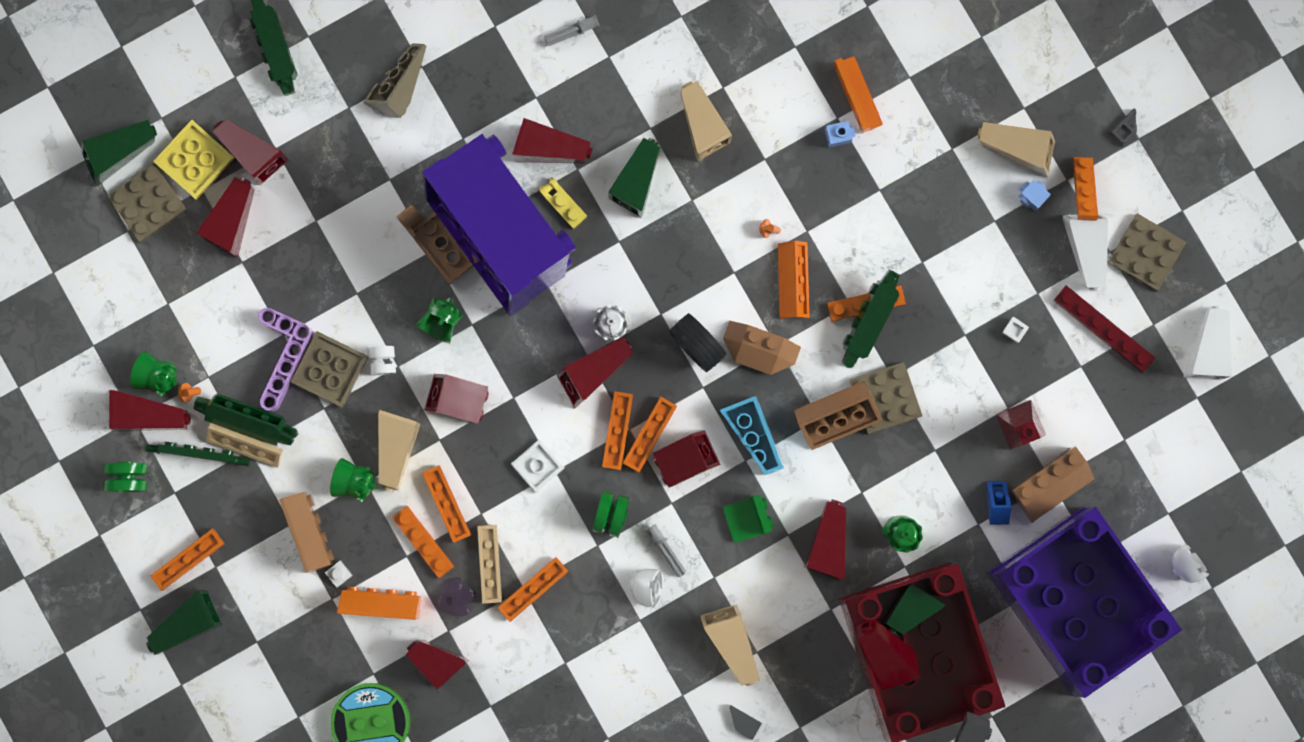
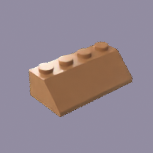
[794,381,883,450]
[1009,446,1094,523]
[279,492,334,573]

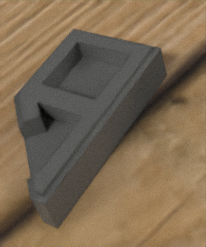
[1109,108,1137,147]
[729,705,762,740]

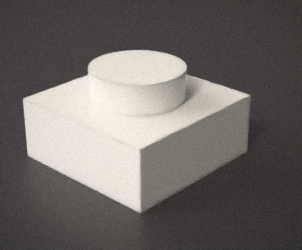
[1002,317,1029,344]
[325,560,353,588]

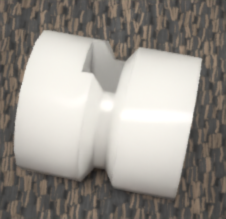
[369,346,396,376]

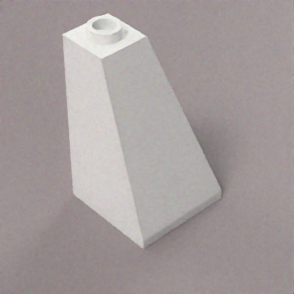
[1062,214,1108,291]
[1183,306,1232,380]

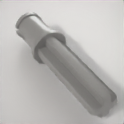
[544,15,600,46]
[646,524,686,577]

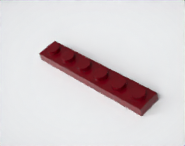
[1053,285,1156,373]

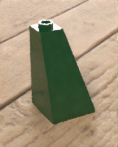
[81,120,157,187]
[608,138,660,218]
[146,590,222,655]

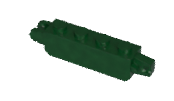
[249,0,298,96]
[841,269,900,368]
[193,394,299,446]

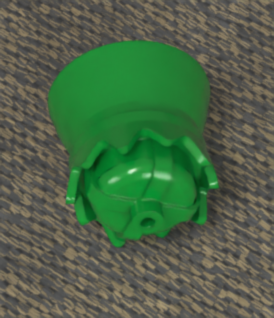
[415,298,463,344]
[130,351,177,396]
[330,458,376,502]
[882,515,923,553]

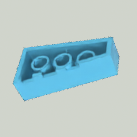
[720,396,785,475]

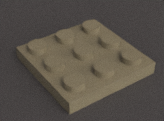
[107,163,188,243]
[1107,213,1187,292]
[291,331,369,408]
[849,362,923,435]

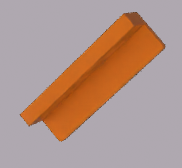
[833,56,883,134]
[778,241,810,319]

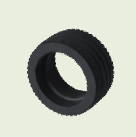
[669,313,726,372]

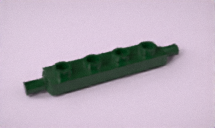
[146,441,251,467]

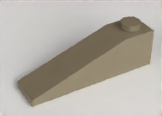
[363,43,427,118]

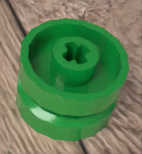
[103,462,147,492]
[592,491,629,538]

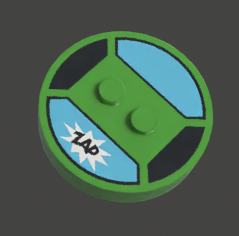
[331,683,411,742]

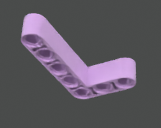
[258,308,313,412]

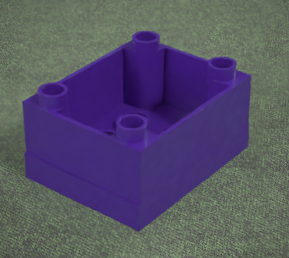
[422,134,576,317]
[986,507,1182,698]

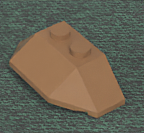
[723,321,801,375]

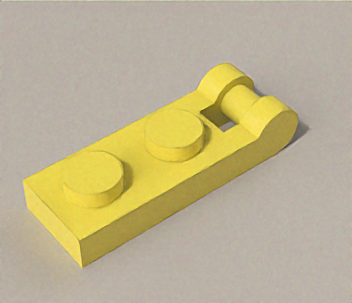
[538,177,587,229]

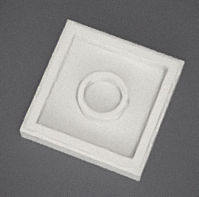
[511,439,565,493]

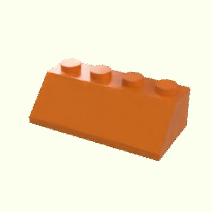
[337,586,421,620]

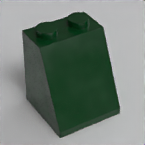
[882,584,945,636]

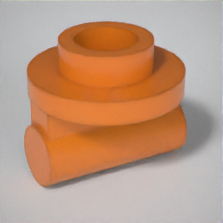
[759,219,781,238]
[178,383,201,402]

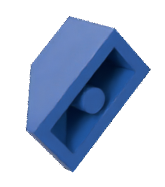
[987,481,1011,525]

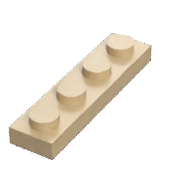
[206,423,283,468]
[477,525,502,604]

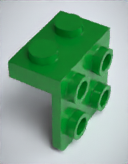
[723,494,774,543]

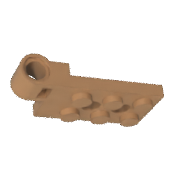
[396,205,478,285]

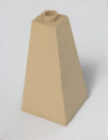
[681,81,732,161]
[978,122,1055,177]
[378,410,421,492]
[700,604,760,686]

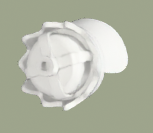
[592,305,631,340]

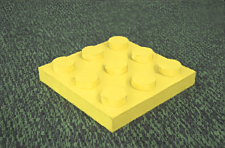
[153,120,235,200]

